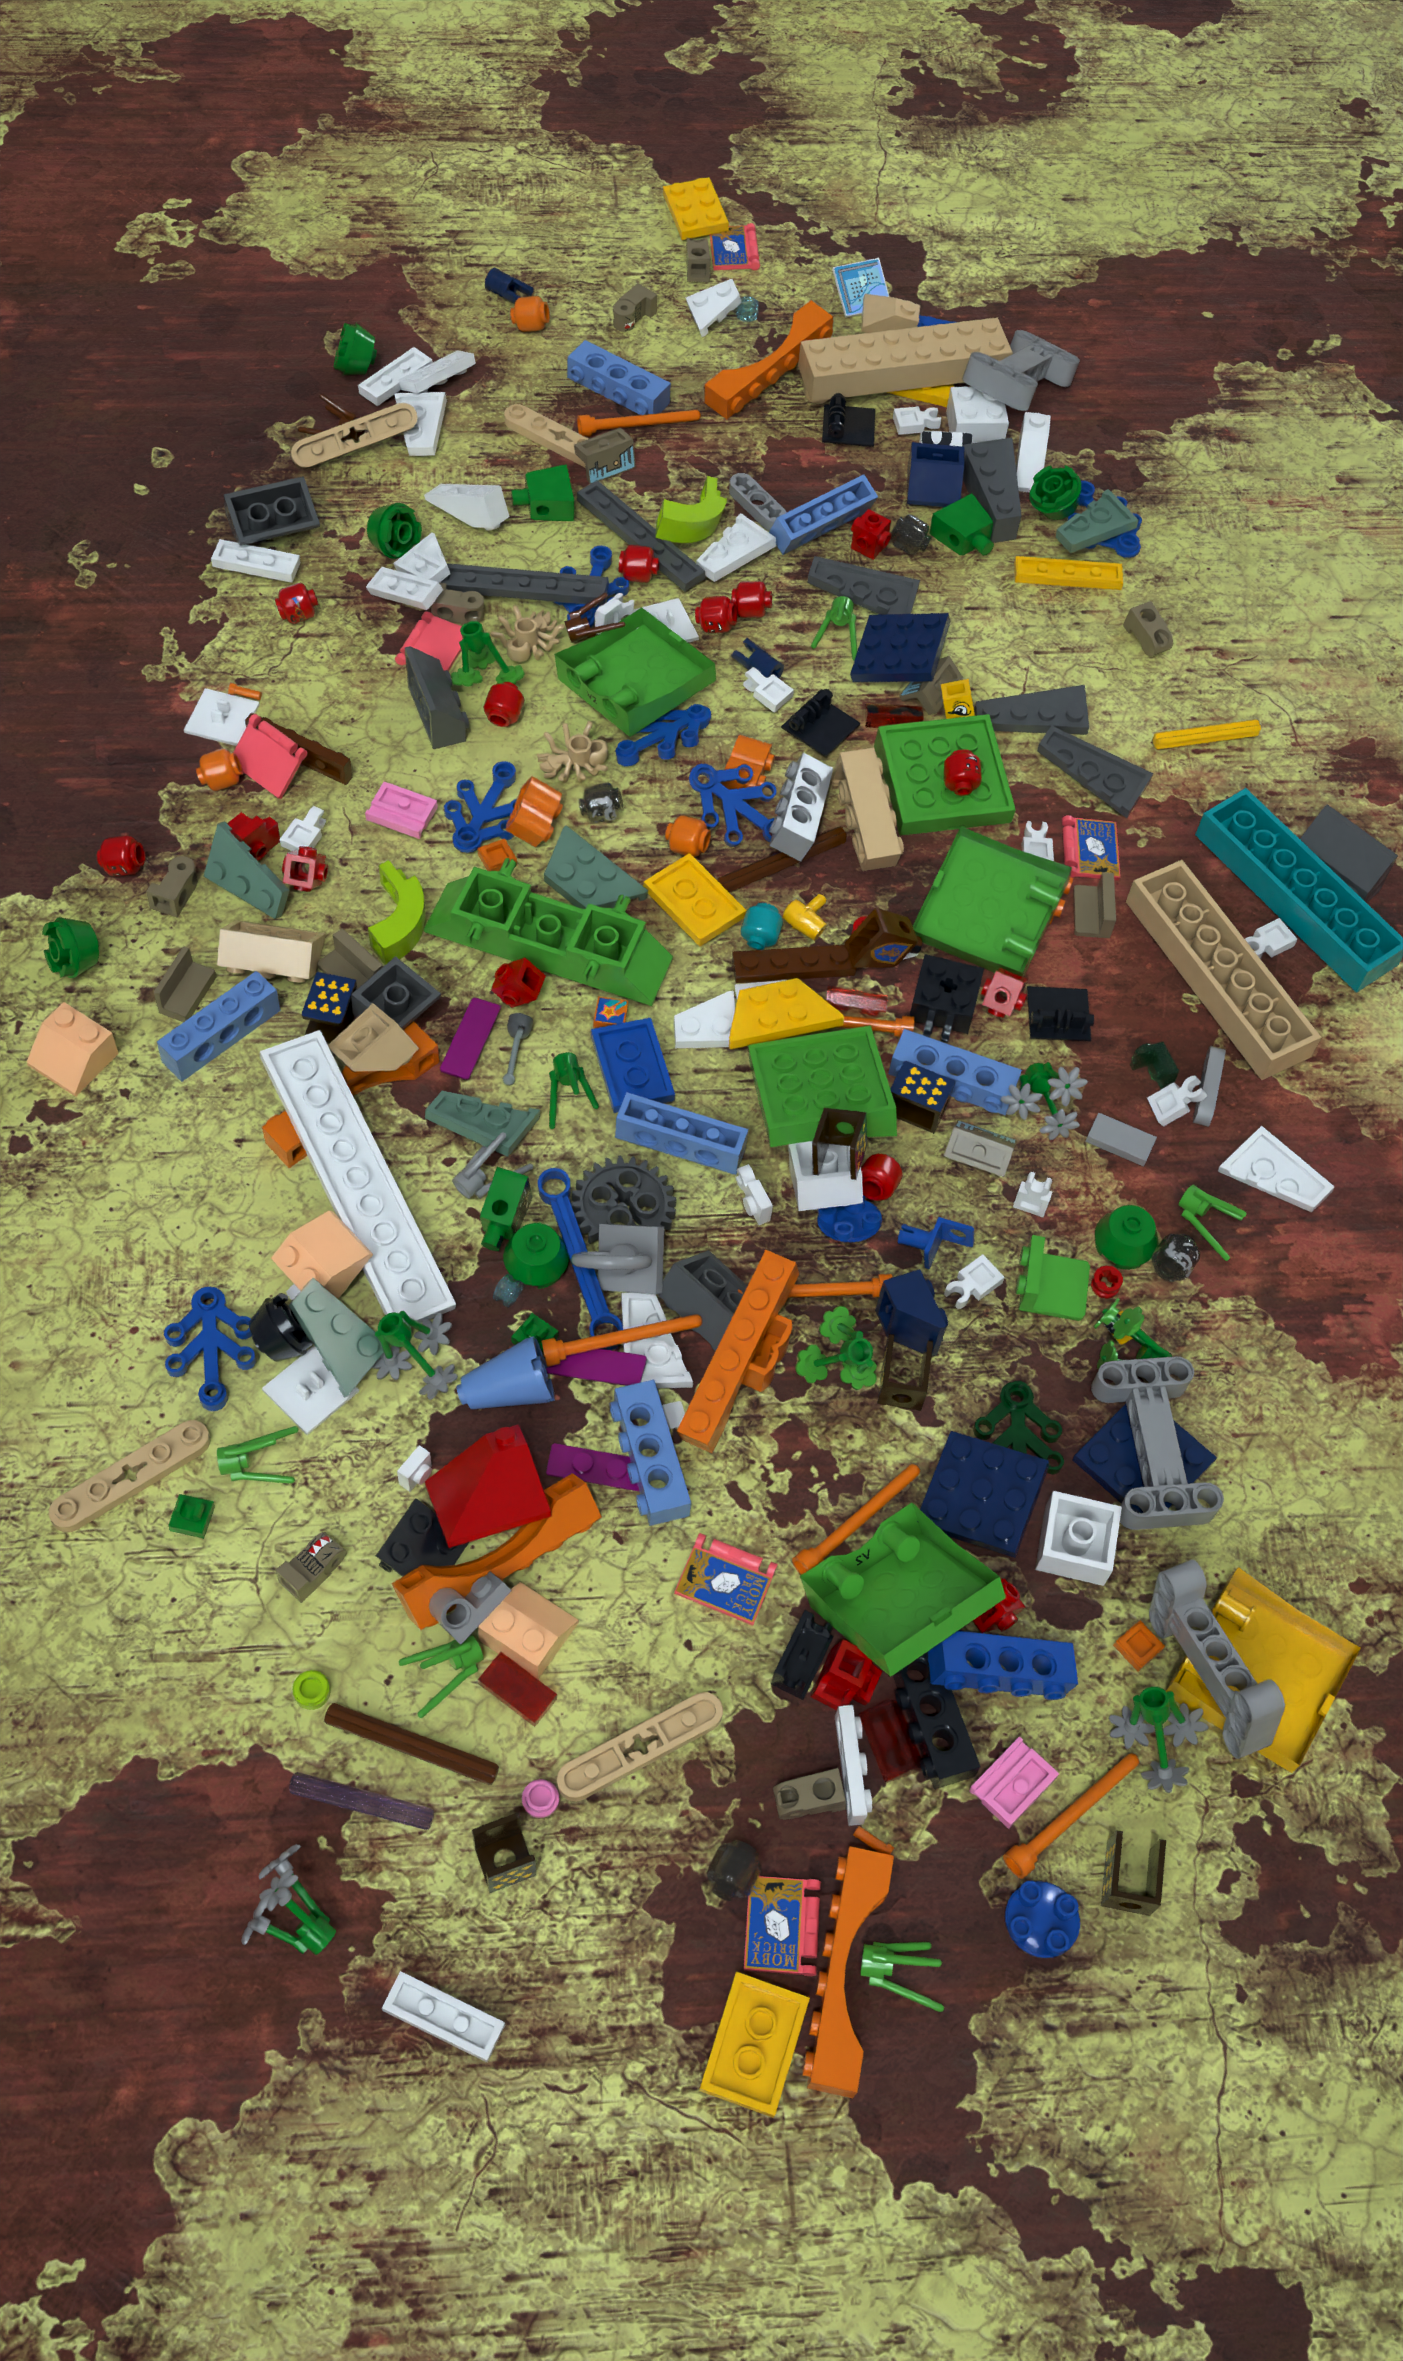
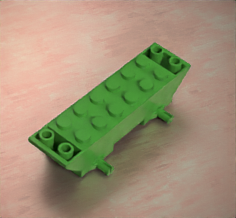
[424,858,673,1006]

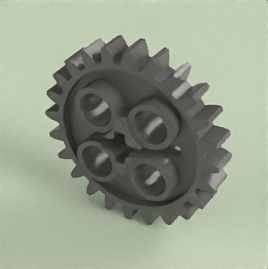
[571,1156,676,1244]

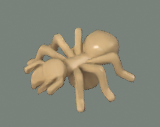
[491,605,565,662]
[537,721,608,783]

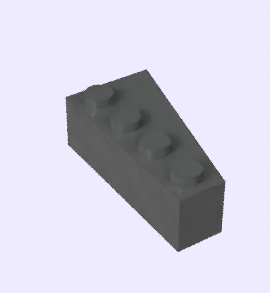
[962,438,1022,543]

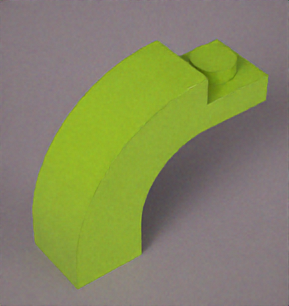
[655,476,727,543]
[368,860,426,965]

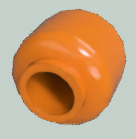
[510,296,550,332]
[196,748,243,791]
[665,815,711,857]

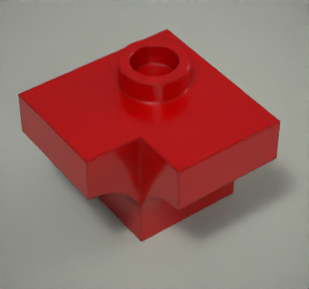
[227,812,280,860]
[810,1639,882,1711]

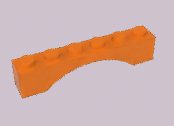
[705,300,833,420]
[262,1022,439,1168]
[677,1250,799,1454]
[391,1473,602,1630]
[802,1846,894,2098]

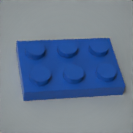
[591,1018,675,1113]

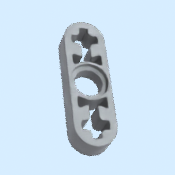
[729,473,787,531]
[1193,1046,1226,1127]

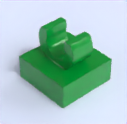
[511,1313,559,1354]
[168,1494,215,1539]

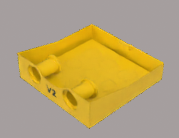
[1166,1567,1361,1773]

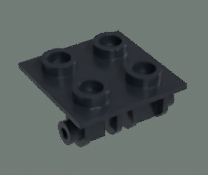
[822,393,876,447]
[781,689,861,757]
[1027,986,1094,1041]
[375,1498,469,1577]

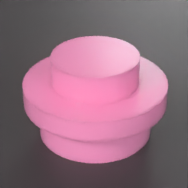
[522,1779,559,1818]

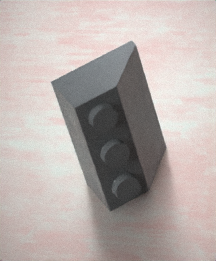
[224,476,320,546]
[405,646,469,749]
[1300,804,1398,903]
[658,1250,747,1352]

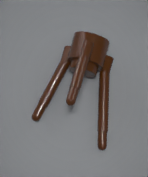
[298,394,365,441]
[564,593,626,643]

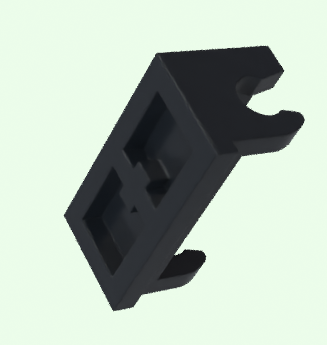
[771,1610,834,1700]

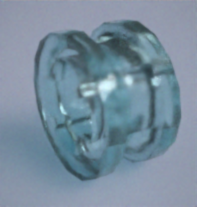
[736,296,759,322]
[493,1274,523,1308]

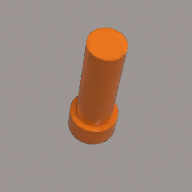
[228,683,262,700]
[853,1826,895,1855]

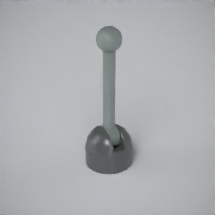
[503,1013,533,1086]

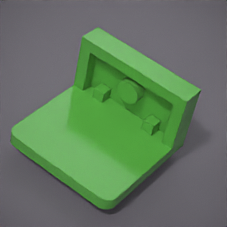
[1016,1235,1090,1321]

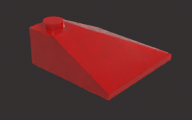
[424,1425,552,1548]

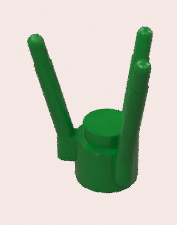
[549,1052,599,1129]

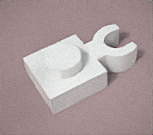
[893,406,941,435]
[1021,821,1054,861]
[1245,918,1297,958]
[1147,1075,1207,1127]
[736,1164,773,1225]
[1013,1172,1052,1217]
[944,1254,1005,1309]

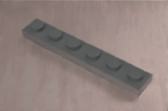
[577,480,705,592]
[441,563,609,606]

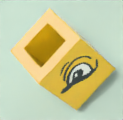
[941,679,975,719]

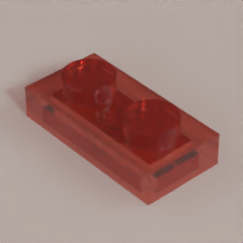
[825,985,888,1016]
[478,1652,558,1727]

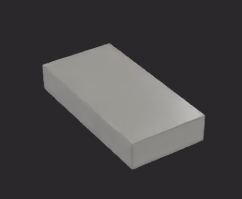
[1086,1113,1157,1167]

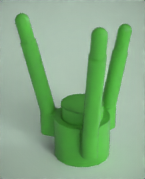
[811,596,857,661]
[1179,1185,1247,1261]
[217,1426,298,1484]
[399,1634,484,1718]
[860,1942,944,2012]

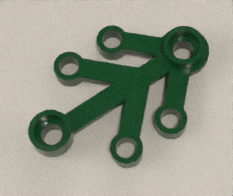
[973,1381,1064,1475]

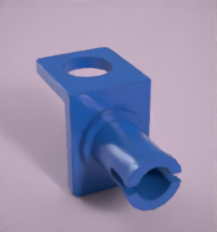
[898,1217,975,1269]

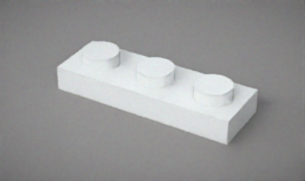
[358,347,433,406]
[399,350,476,394]
[211,539,300,583]
[366,567,443,610]
[835,1705,872,1826]
[382,1971,505,2063]

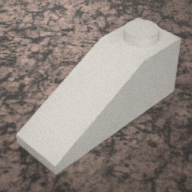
[1016,412,1051,493]
[424,484,510,531]

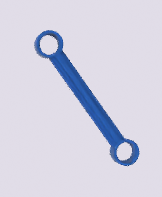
[538,1168,623,1350]

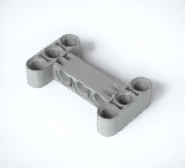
[962,330,1080,411]
[1091,1357,1224,1530]
[1149,1560,1285,1759]

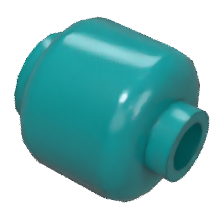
[741,903,783,950]

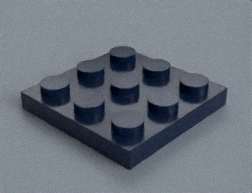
[850,613,951,682]
[1072,1404,1217,1513]
[917,1431,1049,1558]

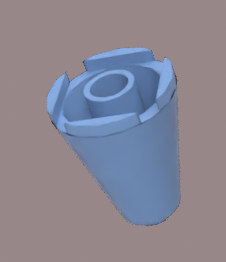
[456,1336,555,1409]

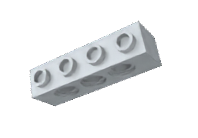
[769,753,833,862]

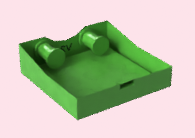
[554,608,716,737]
[874,714,1016,836]
[913,826,1072,977]
[748,1025,897,1147]
[800,1503,1006,1677]

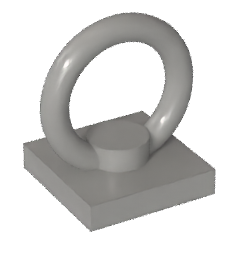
[571,1224,664,1294]

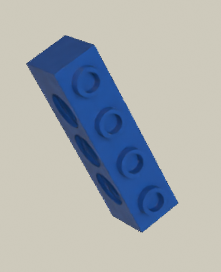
[928,1631,1078,1700]

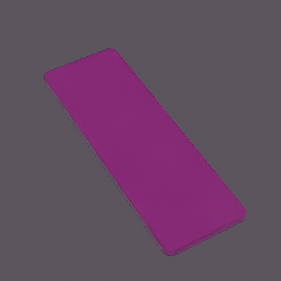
[440,997,501,1080]
[546,1349,647,1386]
[546,1443,639,1491]

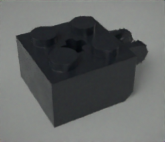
[909,954,984,1043]

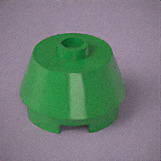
[333,323,377,375]
[1029,465,1082,520]
[367,503,422,559]
[42,917,99,979]
[1095,1205,1159,1270]
[503,1223,569,1289]

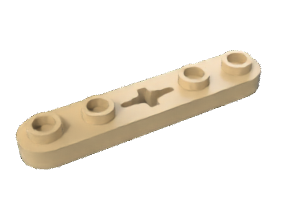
[291,403,417,469]
[504,404,588,468]
[49,1420,210,1532]
[557,1692,723,1802]

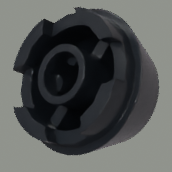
[249,1293,314,1362]

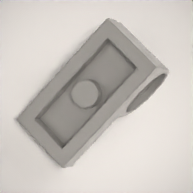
[429,1571,512,1644]

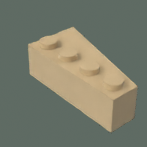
[831,747,904,871]

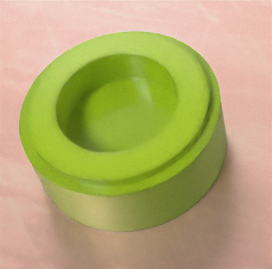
[292,1670,330,1710]

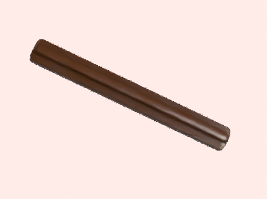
[717,827,847,892]
[324,1703,499,1785]

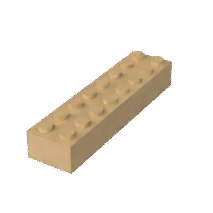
[798,318,1013,402]
[1126,860,1322,1080]

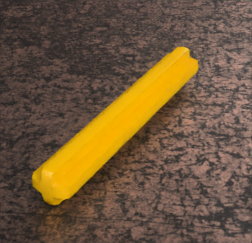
[1152,719,1261,750]

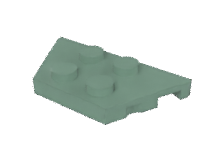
[544,825,648,909]

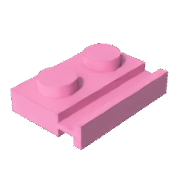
[365,782,438,839]
[969,1736,1059,1829]

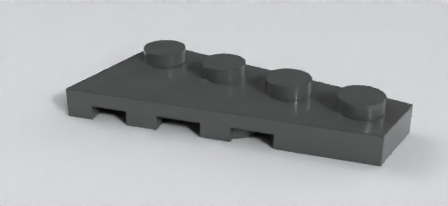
[807,556,920,615]
[974,685,1089,735]
[1037,725,1153,818]

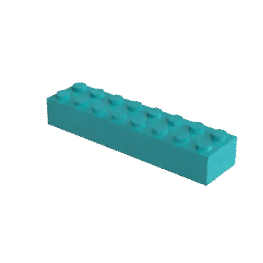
[1195,788,1403,993]

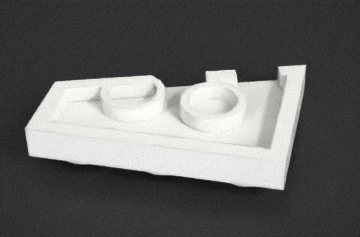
[394,392,447,456]
[696,513,776,582]
[1218,1126,1334,1212]
[621,1292,693,1388]

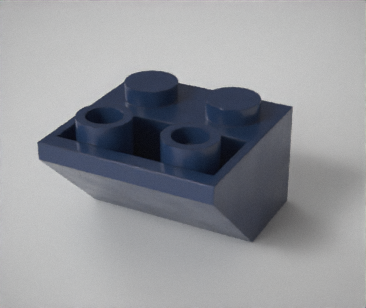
[907,442,964,507]
[875,1269,948,1357]

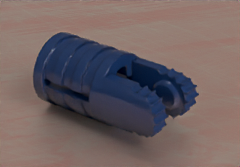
[485,267,534,304]
[731,638,784,678]

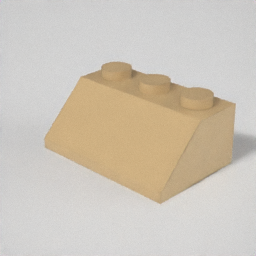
[217,920,326,982]

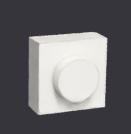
[397,1445,432,1492]

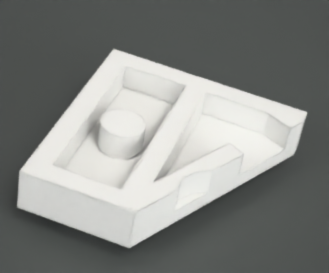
[686,279,742,337]
[393,533,451,583]
[674,991,735,1048]

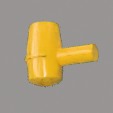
[782,894,827,941]

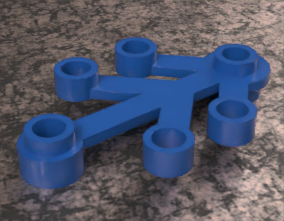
[1067,481,1142,558]
[555,545,629,628]
[615,704,711,766]
[444,761,516,853]
[689,764,777,847]
[164,1287,256,1411]

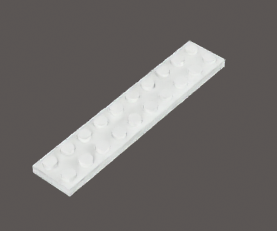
[260,1030,456,1327]

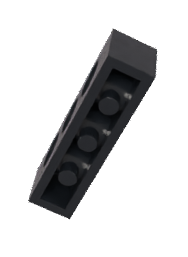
[887,1652,981,1789]

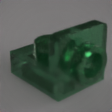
[1130,1041,1179,1089]

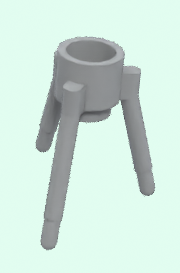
[452,1132,533,1199]

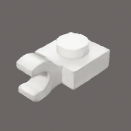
[594,593,634,635]
[743,667,794,713]
[279,806,326,851]

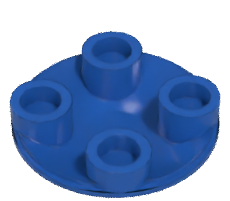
[817,1195,882,1242]
[1005,1881,1080,1958]

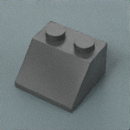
[351,956,441,1030]

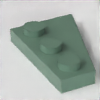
[1055,489,1138,553]
[204,821,289,919]
[425,1091,540,1157]
[289,1278,390,1398]

